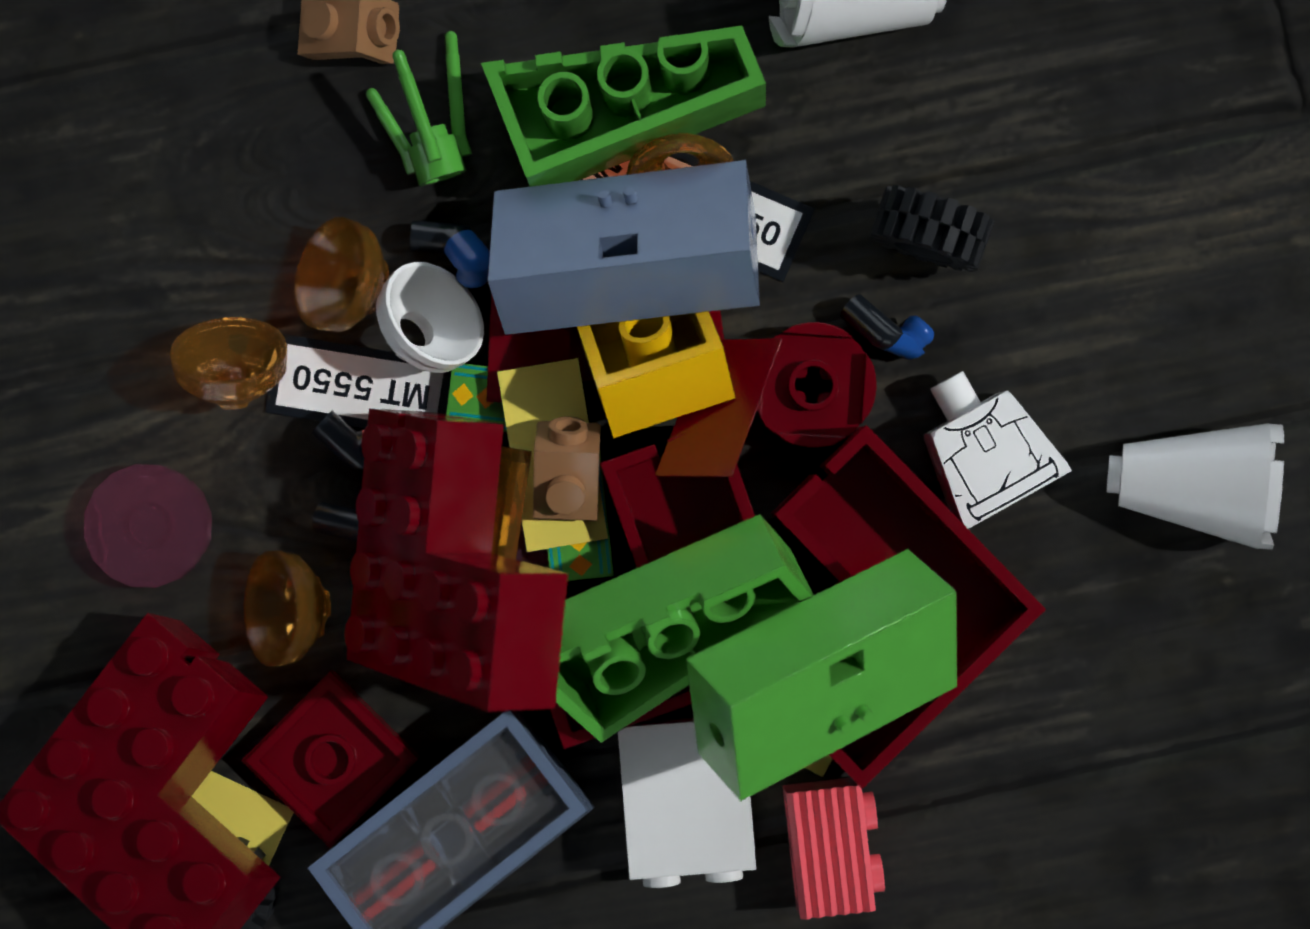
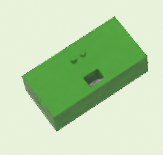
[686,549,957,801]

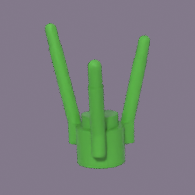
[366,31,472,186]

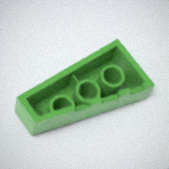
[481,26,766,187]
[556,514,814,743]

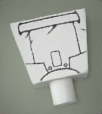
[923,371,1072,529]

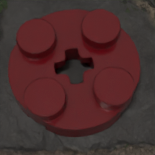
[756,322,876,448]

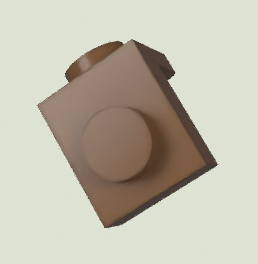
[297,0,400,64]
[533,416,601,521]

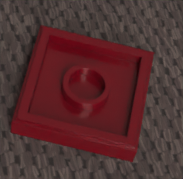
[241,670,421,848]

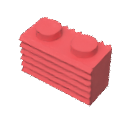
[782,778,885,920]

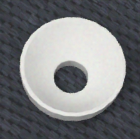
[376,262,484,373]

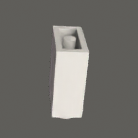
[618,714,756,888]

